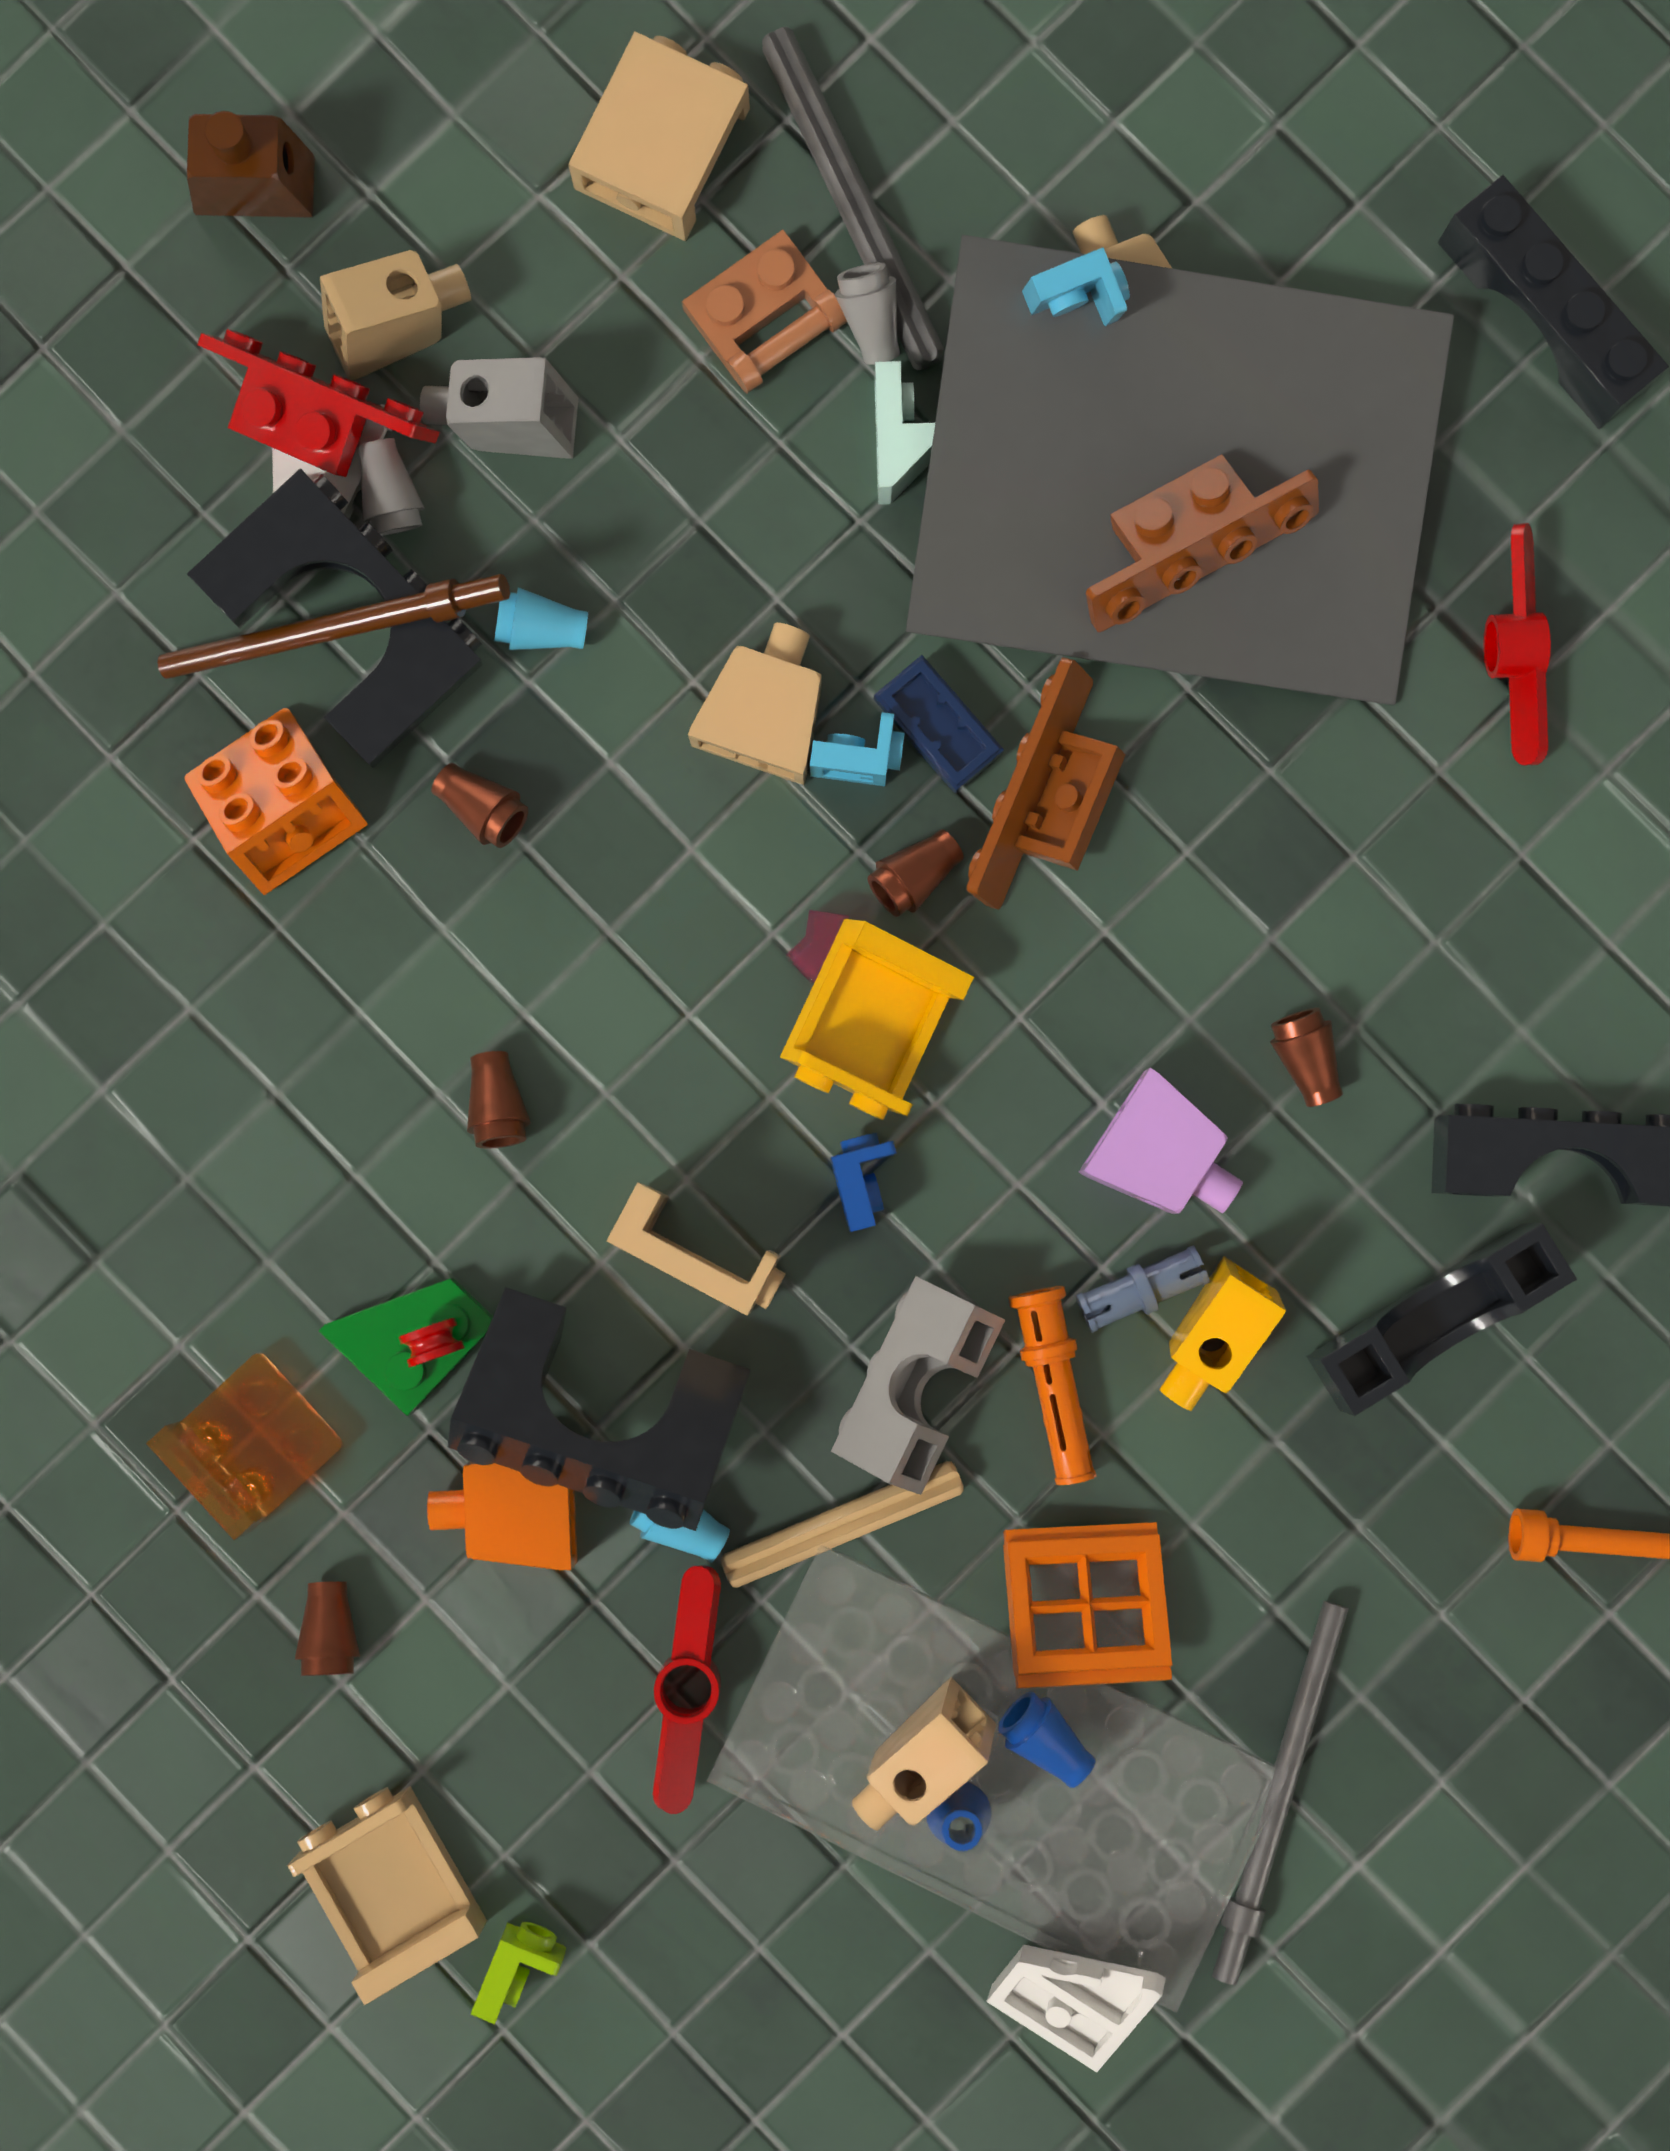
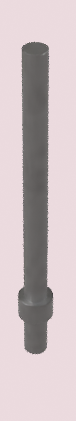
[1212,1600,1349,1985]

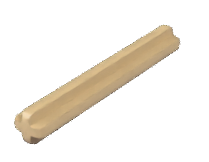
[721,1461,964,1588]

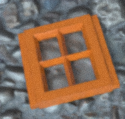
[1003,1522,1172,1689]

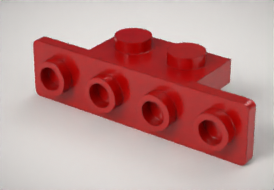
[197,328,440,477]

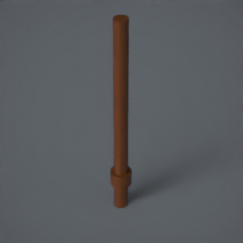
[157,574,510,679]

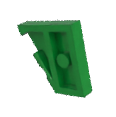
[319,1278,493,1416]

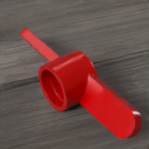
[1483,523,1551,765]
[653,1565,721,1814]

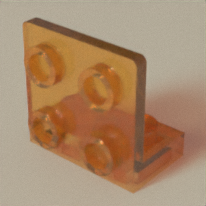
[146,1353,344,1540]

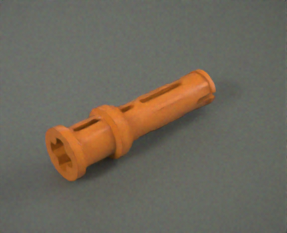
[1008,1286,1097,1485]

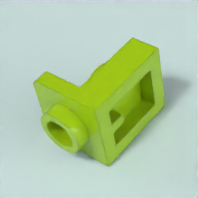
[470,1922,566,2024]

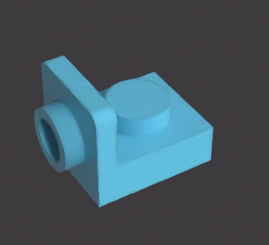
[1022,247,1130,326]
[810,712,905,786]

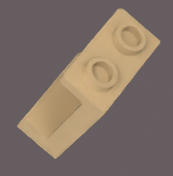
[568,31,750,242]
[607,1182,786,1316]
[287,1786,487,2005]

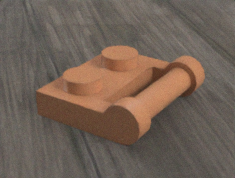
[682,230,847,394]

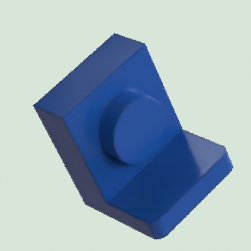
[830,1133,897,1232]

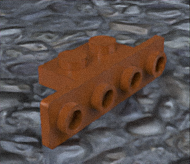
[1086,454,1319,632]
[967,657,1126,910]

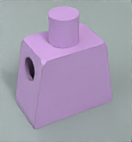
[1079,1068,1243,1214]

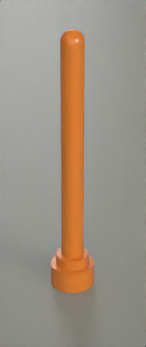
[1508,1508,1670,1562]

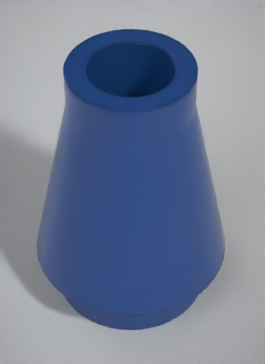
[998,1692,1096,1788]
[926,1782,991,1851]

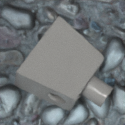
[420,357,578,459]

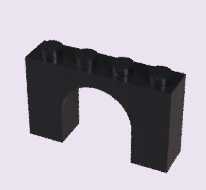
[187,468,482,768]
[448,1287,751,1531]

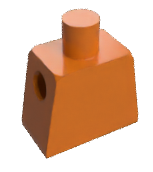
[427,1462,577,1570]

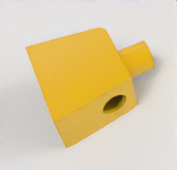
[1160,1256,1286,1411]

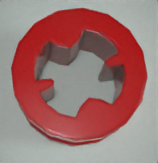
[399,1317,465,1368]

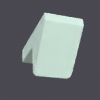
[874,361,935,504]

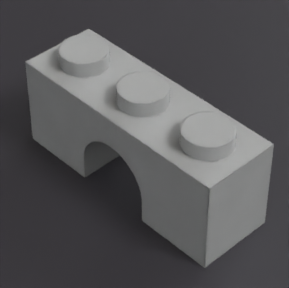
[831,1276,1005,1495]

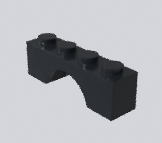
[1438,175,1669,429]
[1431,1104,1670,1206]
[1306,1223,1577,1416]

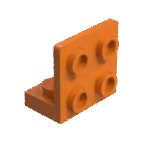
[184,708,368,896]

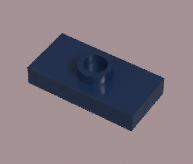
[873,655,1004,794]

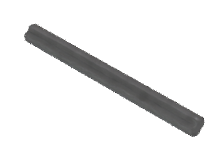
[762,27,944,370]

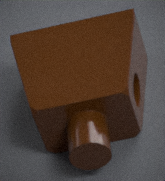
[187,111,315,218]

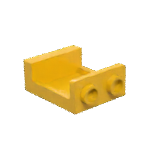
[780,919,974,1120]

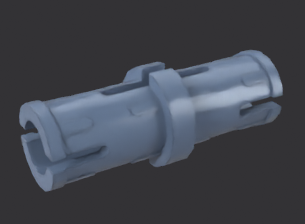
[1075,1245,1210,1333]

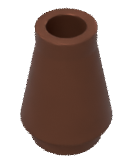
[431,763,528,848]
[867,829,964,917]
[1270,1008,1343,1107]
[467,1051,531,1149]
[295,1581,360,1676]

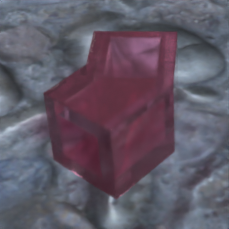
[786,910,849,985]

